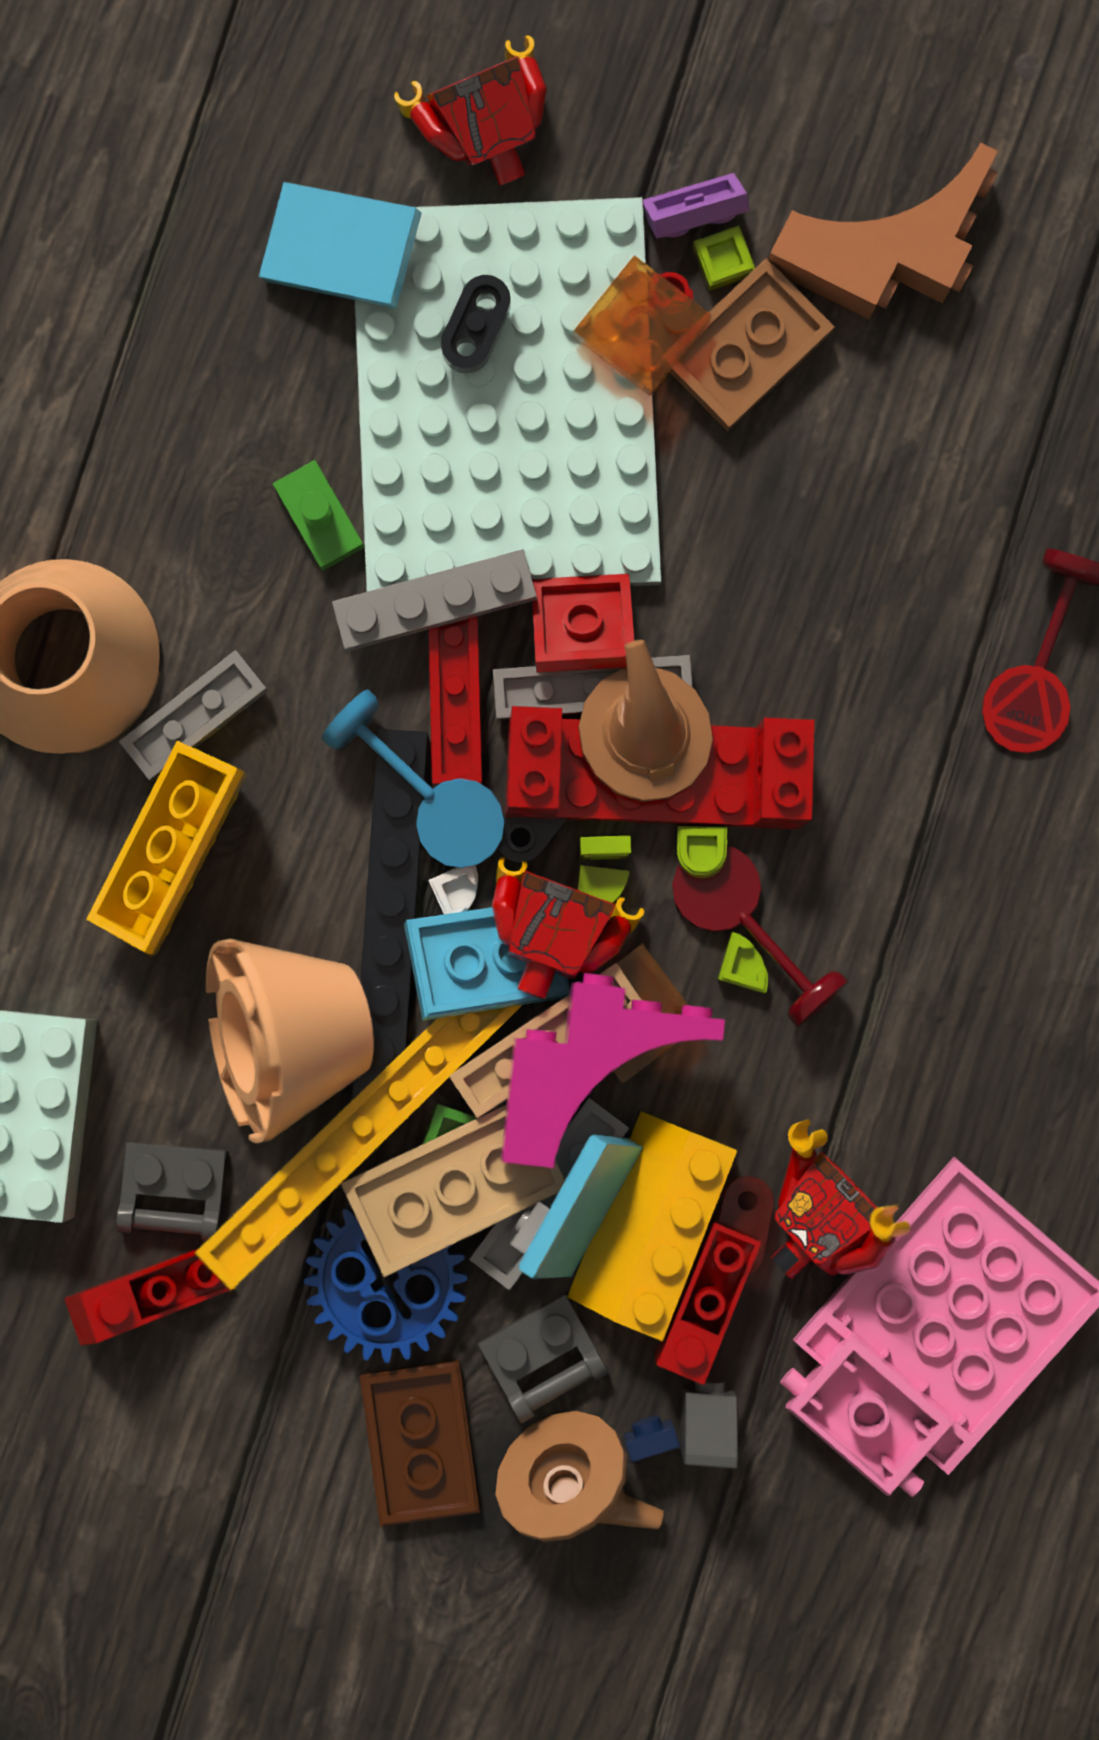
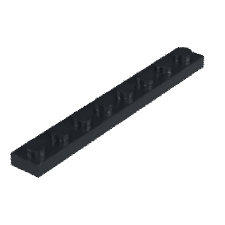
[352,729,428,1127]

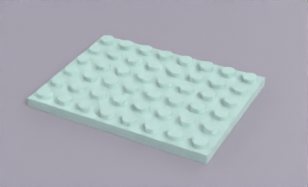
[355,197,661,592]

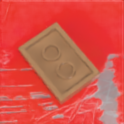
[660,258,834,432]

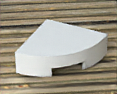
[429,865,478,914]

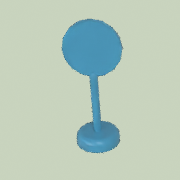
[321,689,505,868]

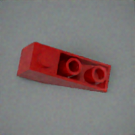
[654,1222,762,1385]
[64,1248,235,1346]

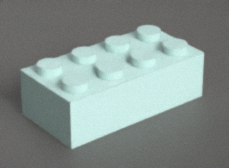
[0,1010,97,1223]

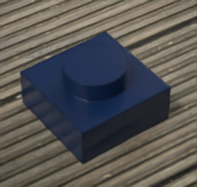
[624,1416,680,1462]

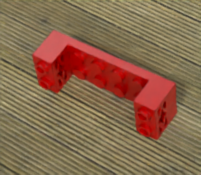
[505,706,814,830]

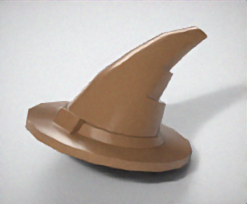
[578,640,713,802]
[496,1411,664,1542]

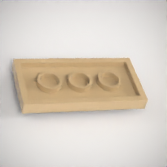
[341,1105,565,1277]

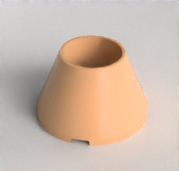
[0,559,160,754]
[206,939,374,1143]

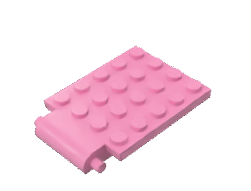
[780,1156,1099,1497]

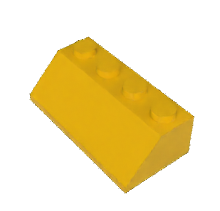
[86,741,247,955]
[567,1111,737,1341]

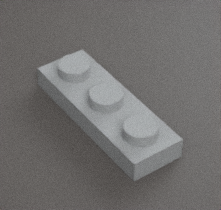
[119,650,268,782]

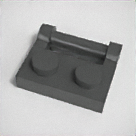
[116,1142,228,1241]
[478,1293,610,1423]

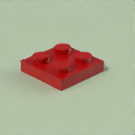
[532,573,634,673]

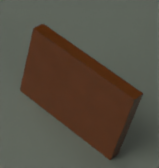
[360,1359,480,1527]

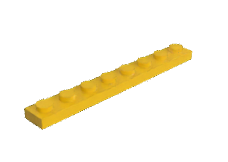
[195,1005,522,1291]

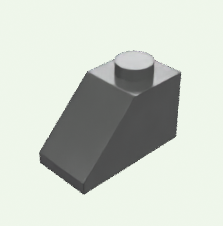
[679,1379,737,1468]

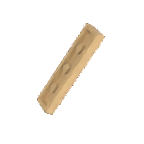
[449,963,641,1118]

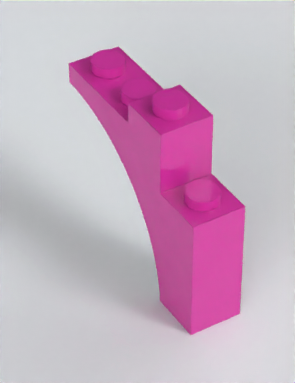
[500,973,725,1168]

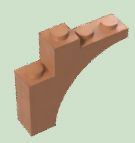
[768,142,998,320]

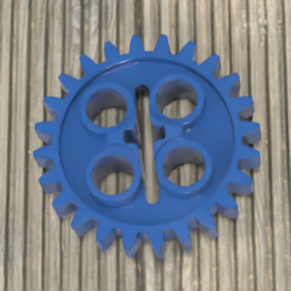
[304,1207,468,1363]

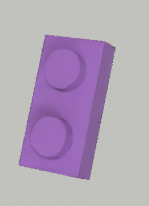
[643,173,750,239]

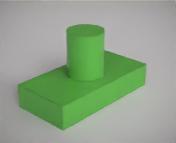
[272,460,365,571]

